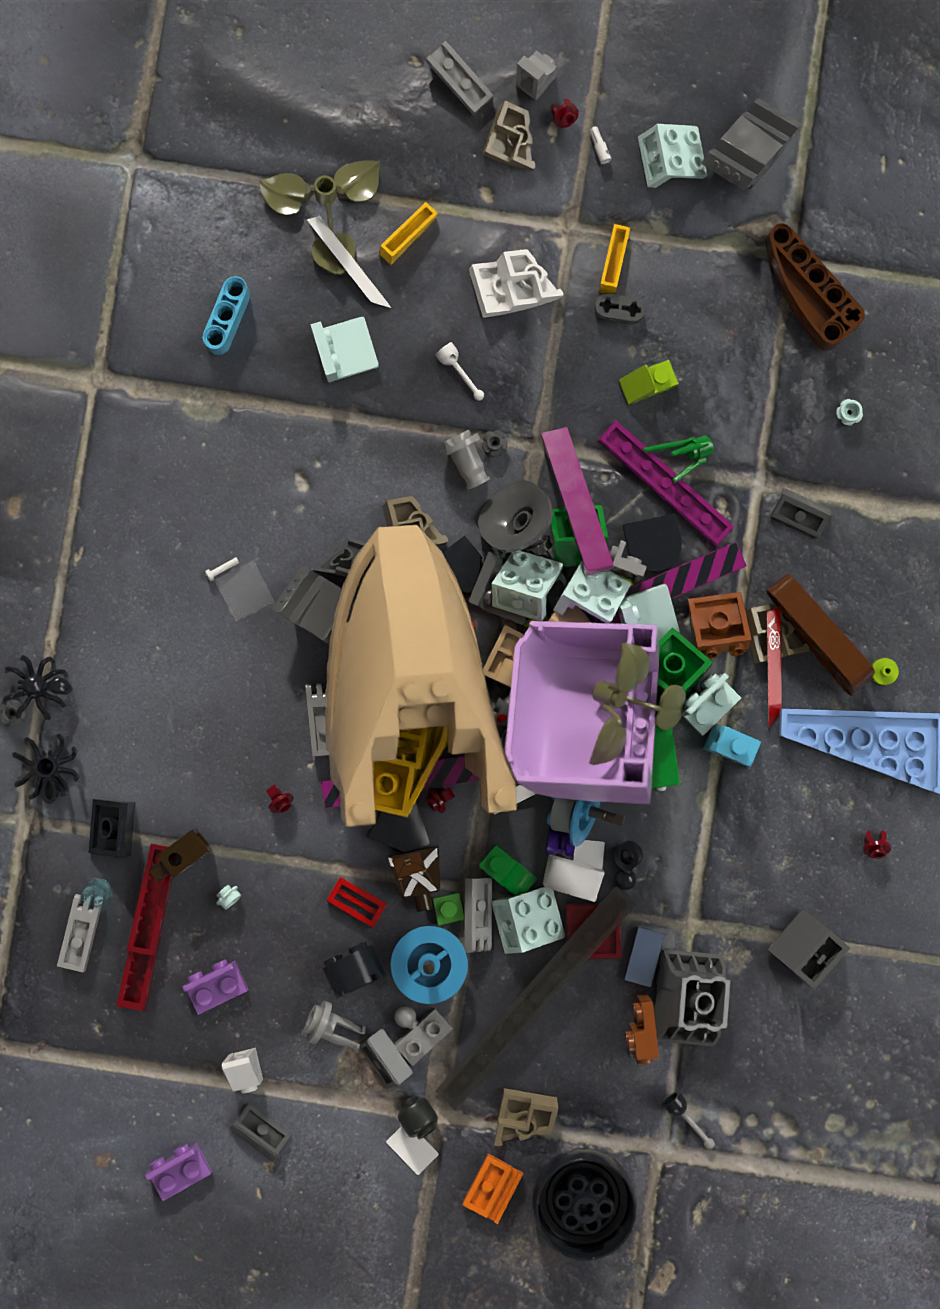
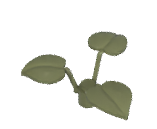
[259,161,380,275]
[589,643,686,765]

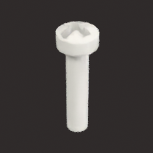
[205,558,239,581]

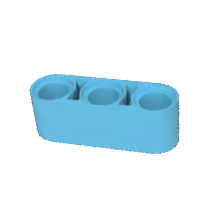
[203,276,250,355]

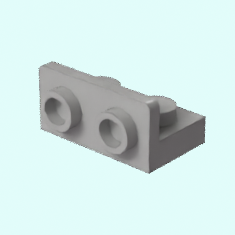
[609,540,647,585]

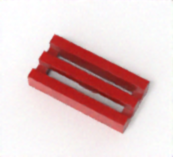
[326,876,387,927]

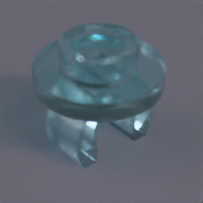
[82,878,112,908]

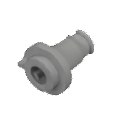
[439,430,490,489]
[301,1001,366,1052]

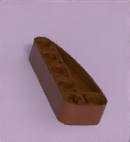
[765,223,865,350]
[766,573,875,696]

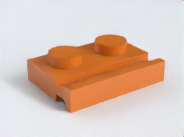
[462,1153,523,1224]

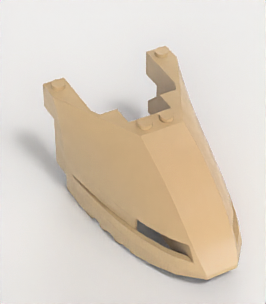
[325,525,517,826]

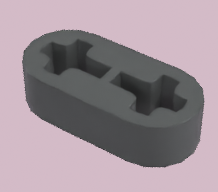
[594,294,645,324]

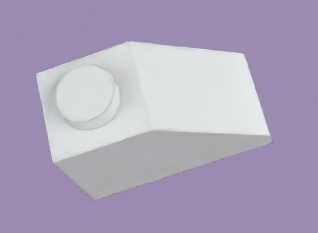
[222,1048,263,1093]

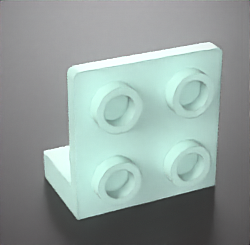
[638,124,707,188]
[310,317,379,382]
[492,550,563,621]
[553,561,631,624]
[618,584,680,640]
[682,673,741,736]
[492,887,565,954]

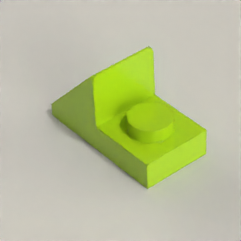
[619,360,678,405]

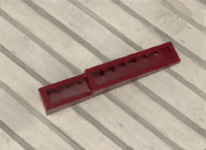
[116,843,177,1011]

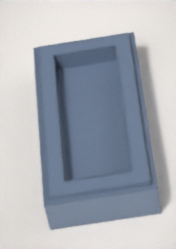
[624,926,665,987]

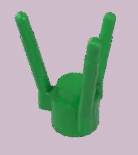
[643,435,714,483]

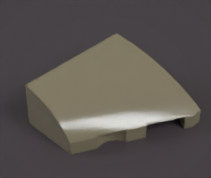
[482,100,535,171]
[382,496,448,547]
[745,603,810,664]
[494,1088,558,1146]

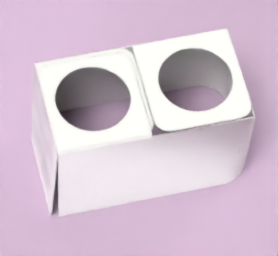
[543,855,605,902]

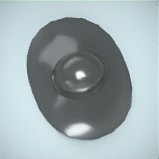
[478,480,553,552]

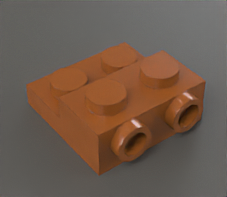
[687,592,752,659]
[625,994,659,1064]

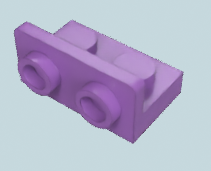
[182,959,249,1015]
[144,1143,212,1201]

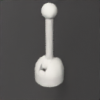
[435,342,484,401]

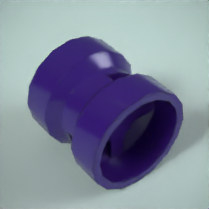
[545,827,575,858]

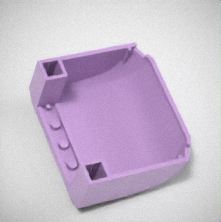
[505,621,659,804]

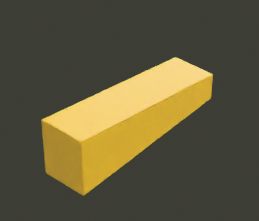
[379,202,438,265]
[598,224,630,294]

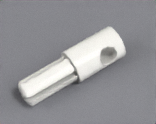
[589,127,612,164]

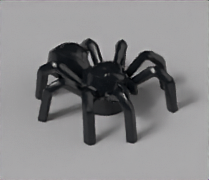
[2,655,73,720]
[12,734,80,804]

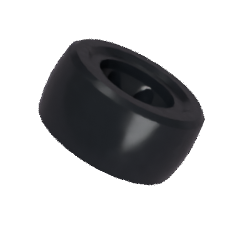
[532,1148,637,1261]

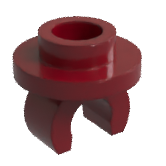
[551,98,579,128]
[266,784,294,814]
[426,787,455,813]
[863,831,891,859]

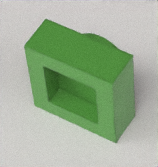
[433,892,465,925]

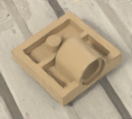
[483,625,524,688]

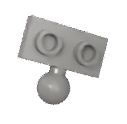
[394,1006,453,1066]

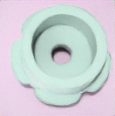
[836,399,863,425]
[216,885,242,910]

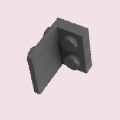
[468,552,528,625]

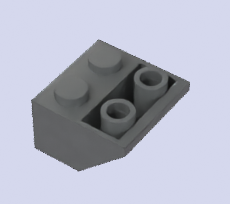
[767,908,850,990]

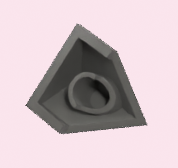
[313,538,370,584]

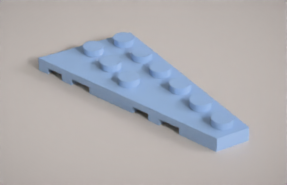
[779,709,940,795]

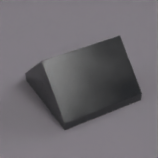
[88,799,135,858]

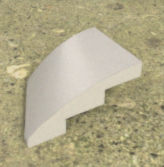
[469,249,563,318]

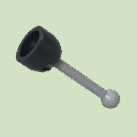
[663,1091,715,1149]

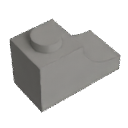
[516,50,557,101]

